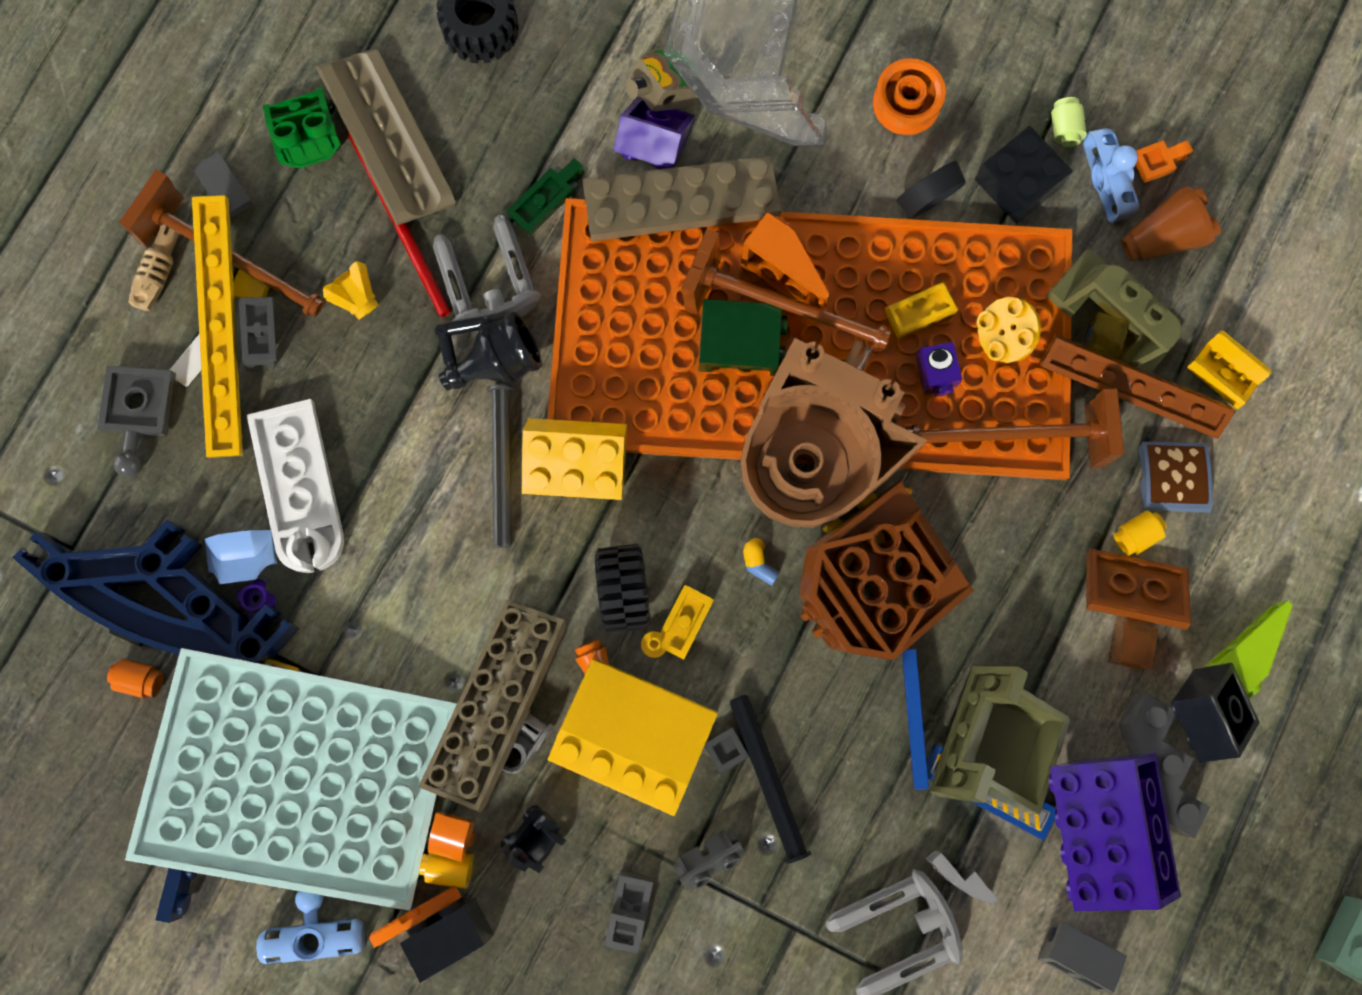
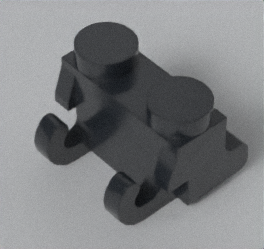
[500,805,567,873]

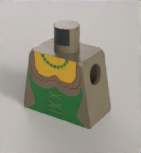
[626,40,705,112]

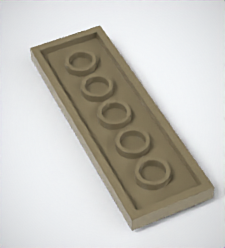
[582,156,781,241]

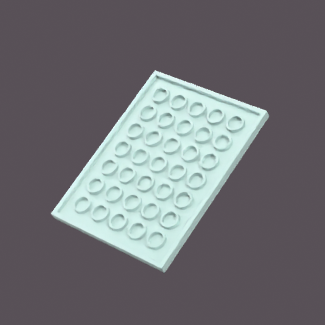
[125,648,457,911]

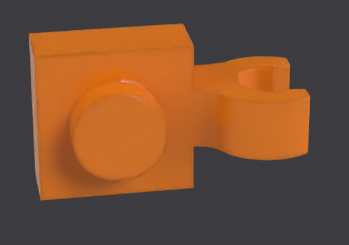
[1135,140,1193,183]

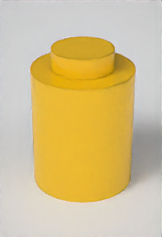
[419,853,474,889]

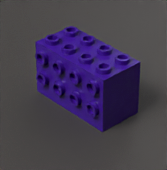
[1049,753,1181,911]

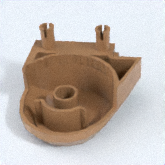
[740,338,927,528]

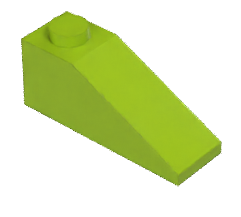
[1203,600,1293,698]

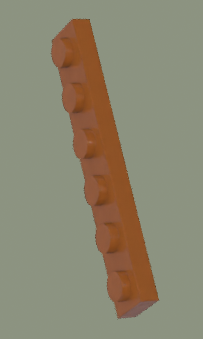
[1039,334,1236,439]

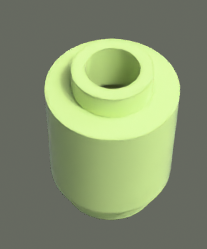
[1051,97,1087,148]

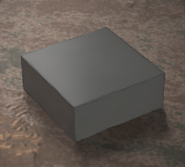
[704,727,749,774]

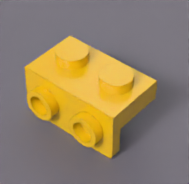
[1187,330,1272,410]

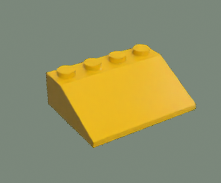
[547,658,718,816]

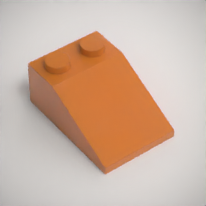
[741,212,830,310]

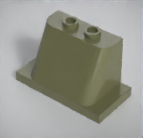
[1046,248,1182,373]
[929,666,1071,815]

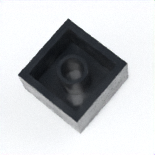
[974,125,1073,225]
[1172,663,1260,763]
[400,897,494,983]

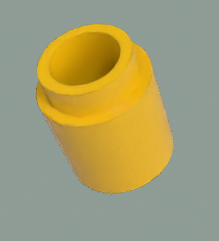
[1113,510,1167,556]

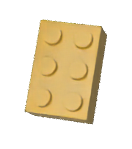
[522,418,627,500]

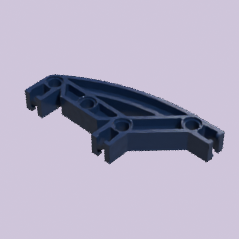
[12,519,300,665]

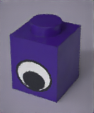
[915,342,962,396]

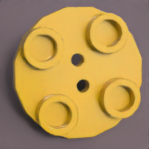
[977,297,1041,363]

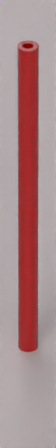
[346,129,451,318]

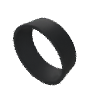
[896,161,966,218]

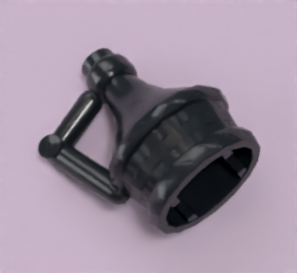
[435,312,542,391]

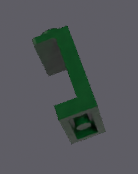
[698,299,787,376]

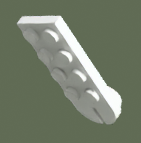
[247,399,344,573]

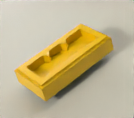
[884,281,958,339]

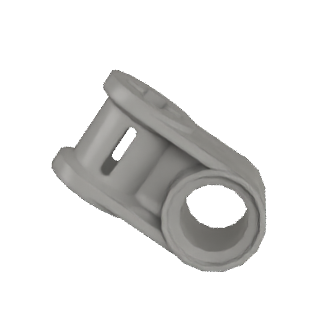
[502,709,555,774]

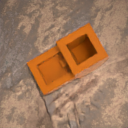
[428,812,476,862]

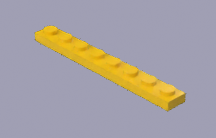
[192,195,243,458]

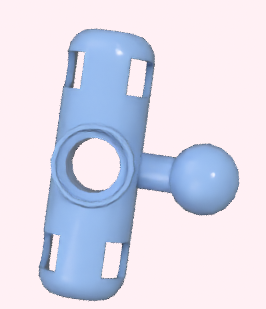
[1083,128,1140,223]
[256,891,366,964]

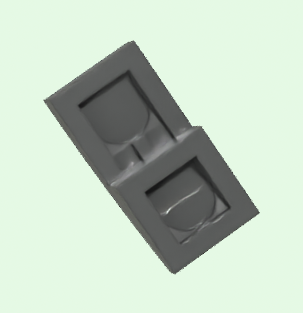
[605,870,654,954]

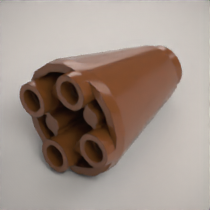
[1121,186,1221,261]

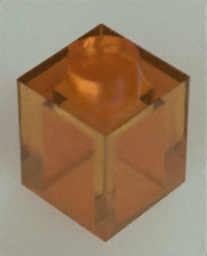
[1108,618,1159,670]

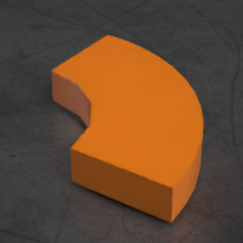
[369,886,462,948]

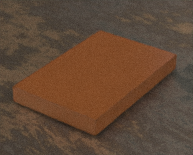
[1086,548,1191,630]

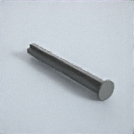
[488,384,514,548]

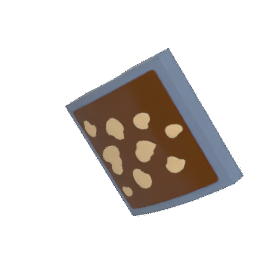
[1138,441,1213,513]

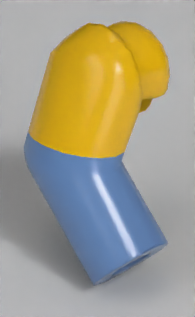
[743,538,780,586]

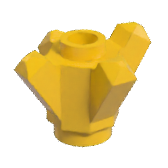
[323,261,379,320]

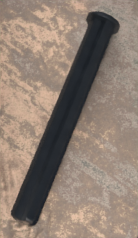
[730,695,812,864]

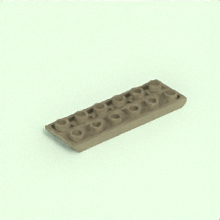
[316,48,455,226]
[418,600,566,813]

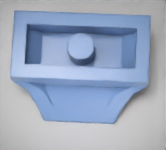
[205,530,277,584]

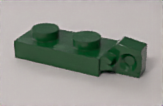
[506,158,585,236]

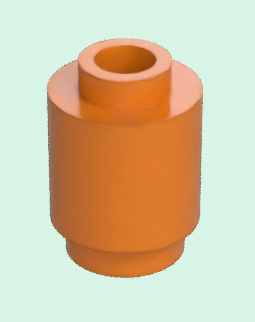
[107,658,164,699]

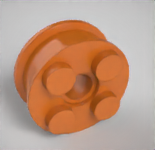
[873,58,946,135]

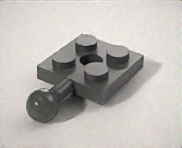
[97,366,176,477]

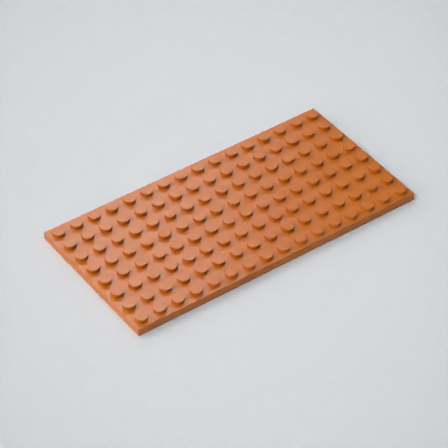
[547,198,1072,480]

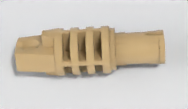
[128,224,180,312]

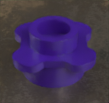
[236,579,277,618]

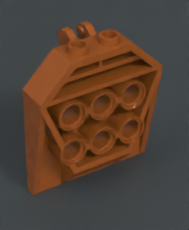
[799,481,974,660]

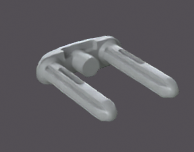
[433,215,541,331]
[826,869,963,995]

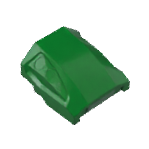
[263,87,341,168]

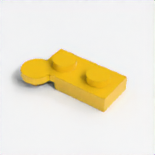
[641,585,714,660]

